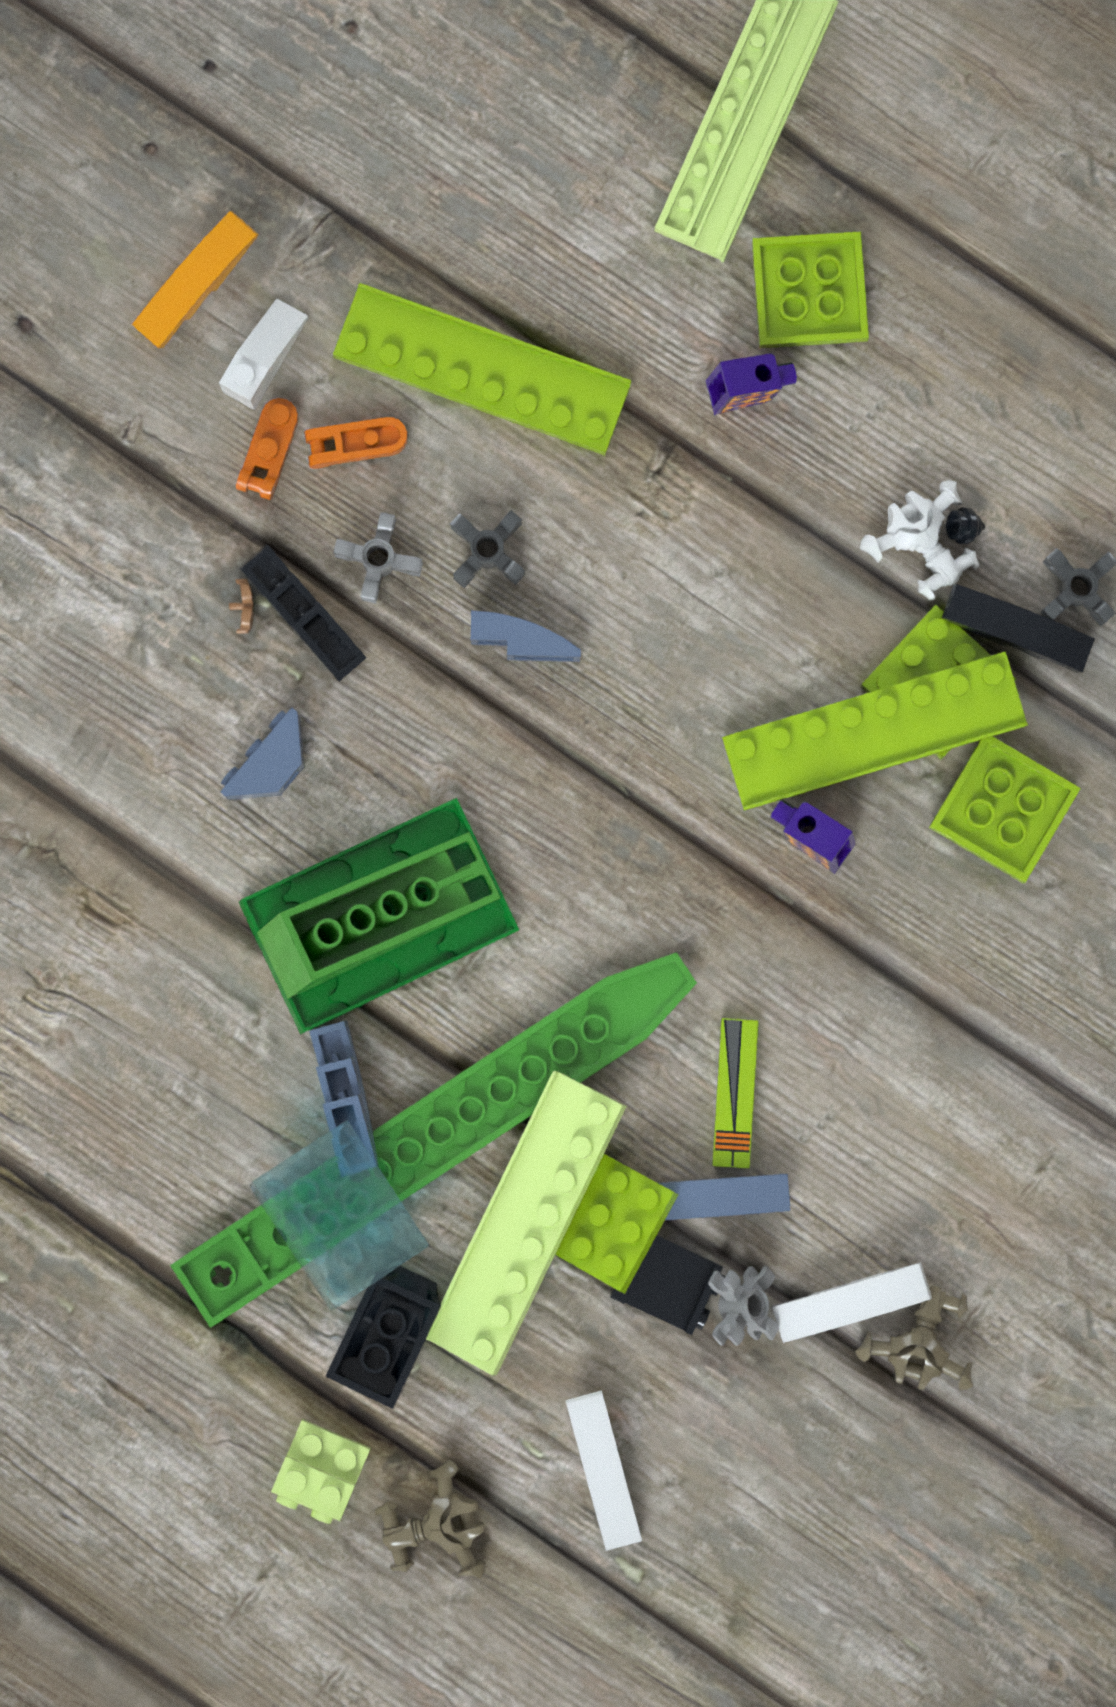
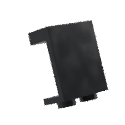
[610,1236,726,1335]

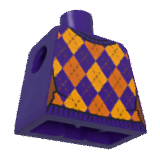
[705,353,797,415]
[771,799,856,874]

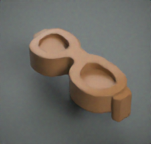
[229,579,254,634]

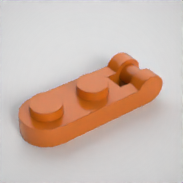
[236,398,299,500]
[304,417,408,469]

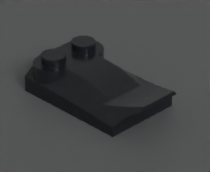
[325,1265,441,1409]

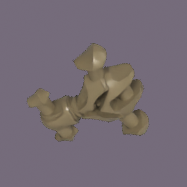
[855,1285,974,1390]
[375,1459,486,1578]

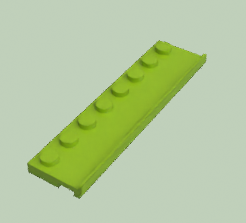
[333,283,632,455]
[722,651,1028,811]

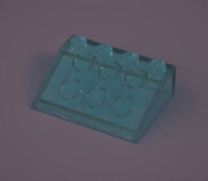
[249,1120,430,1311]

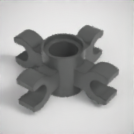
[450,510,525,588]
[1040,548,1116,626]

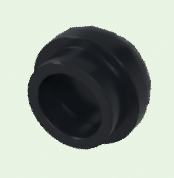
[946,507,985,544]

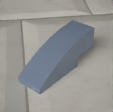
[470,610,581,662]

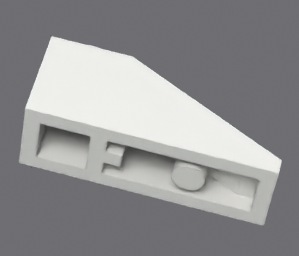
[219,298,309,410]

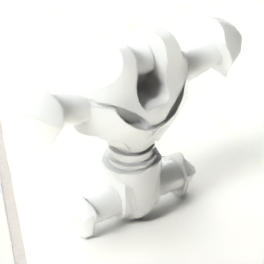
[860,480,980,600]

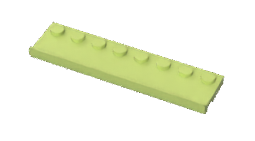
[654,0,839,263]
[426,1071,627,1375]

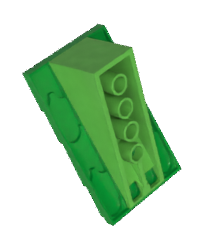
[238,798,519,1035]

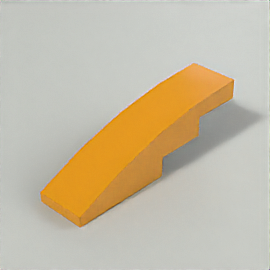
[132,211,259,348]

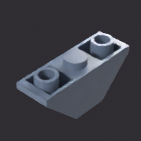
[220,707,304,800]

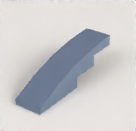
[309,1020,379,1176]
[659,1174,791,1220]

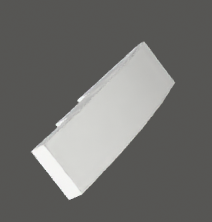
[772,1262,932,1343]
[566,1390,642,1551]

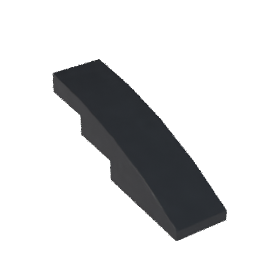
[239,544,367,682]
[942,584,1095,673]

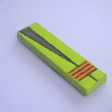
[712,1018,759,1169]

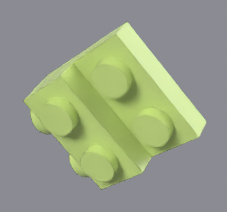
[271,1419,371,1524]

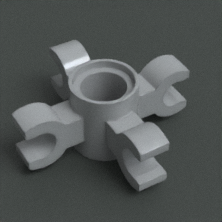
[333,512,423,604]
[708,1266,779,1346]

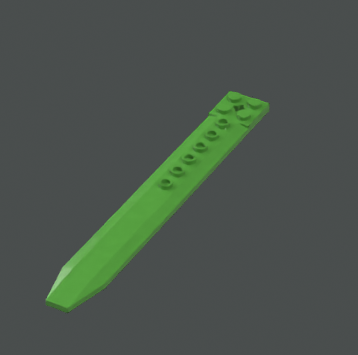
[170,952,697,1328]

